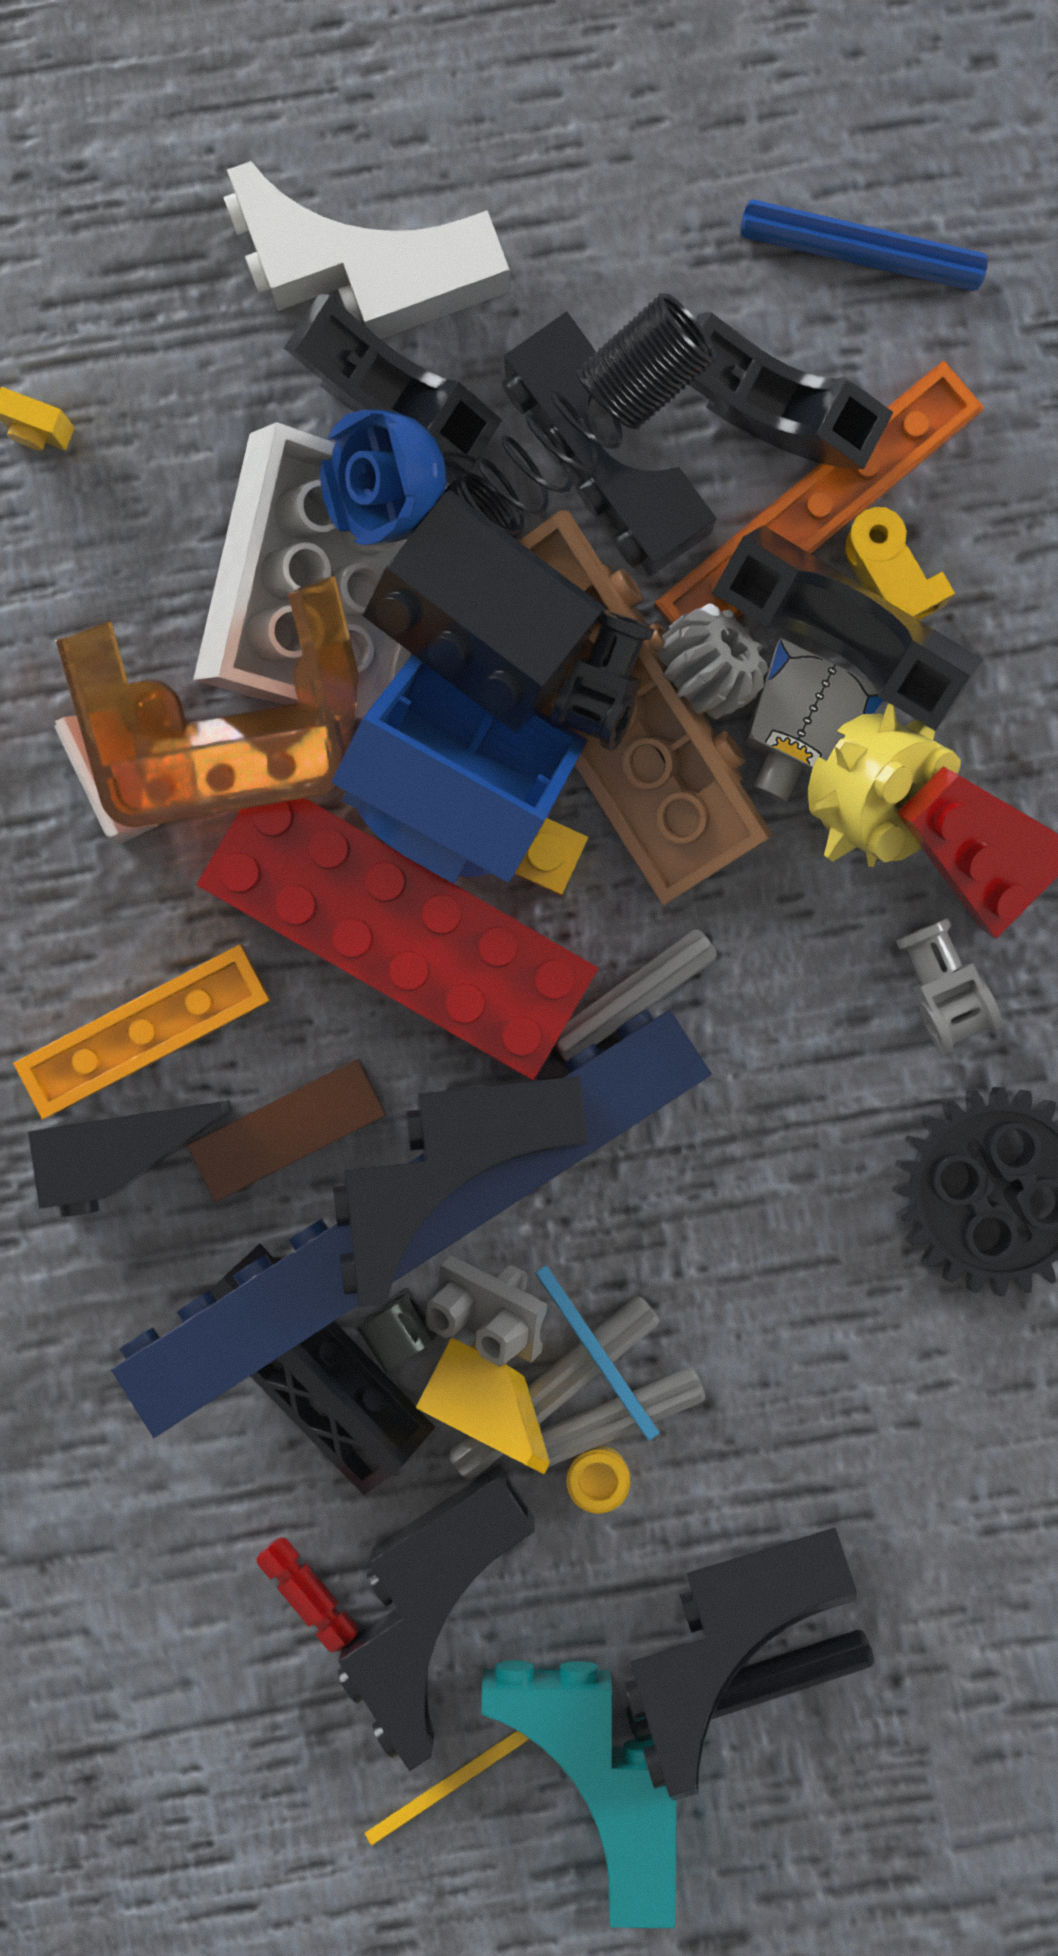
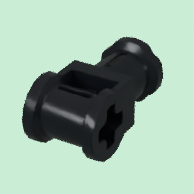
[551,610,654,751]

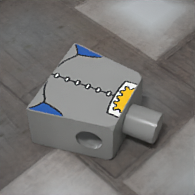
[743,637,885,804]

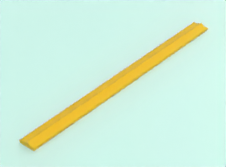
[364,1730,530,1846]

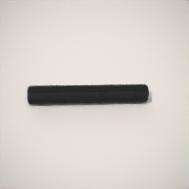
[627,1630,874,1742]

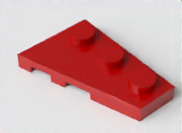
[897,766,1058,939]

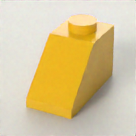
[416,1337,550,1474]

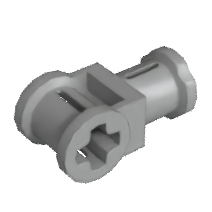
[896,918,1003,1055]

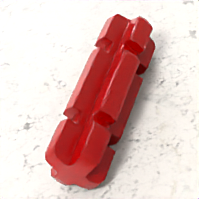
[256,1537,359,1653]

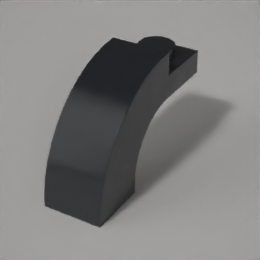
[284,294,502,472]
[689,312,893,469]

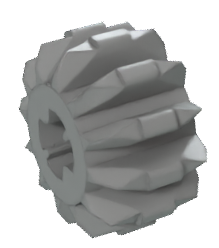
[657,603,769,719]

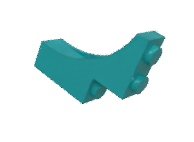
[481,1660,677,1928]

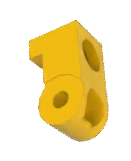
[844,507,955,621]

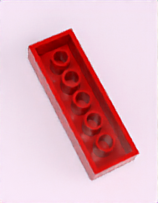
[196,773,599,1081]

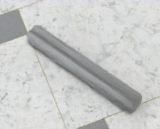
[449,1296,659,1480]

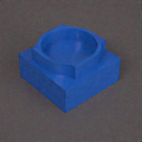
[331,654,588,884]

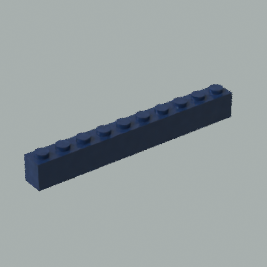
[111,1009,712,1438]

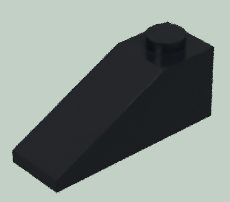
[28,1100,231,1217]

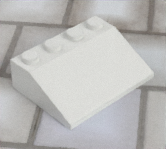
[193,422,449,722]

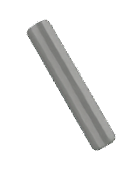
[554,929,717,1061]
[540,1368,705,1467]

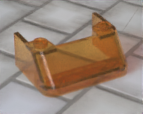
[56,575,359,827]

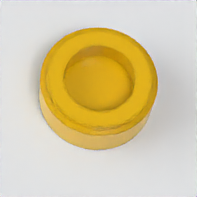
[566,1445,630,1514]

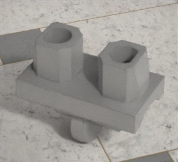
[426,1255,547,1367]

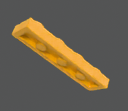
[13,944,272,1120]

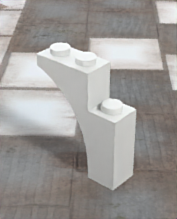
[223,161,510,339]

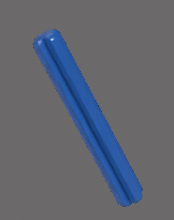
[740,199,988,291]

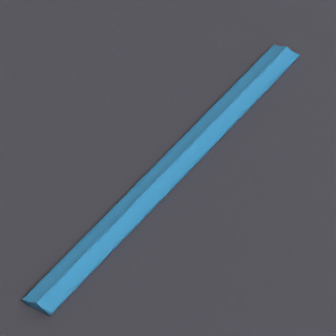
[535,1265,660,1441]

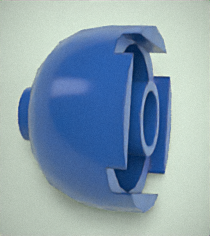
[320,410,446,545]

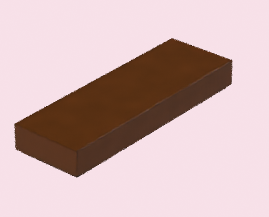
[187,1059,387,1202]

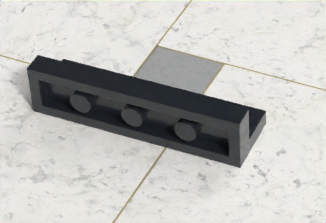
[210,1243,435,1496]

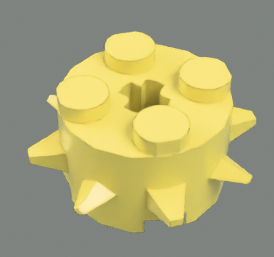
[808,704,961,867]

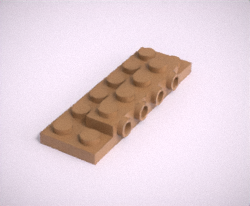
[518,510,774,905]

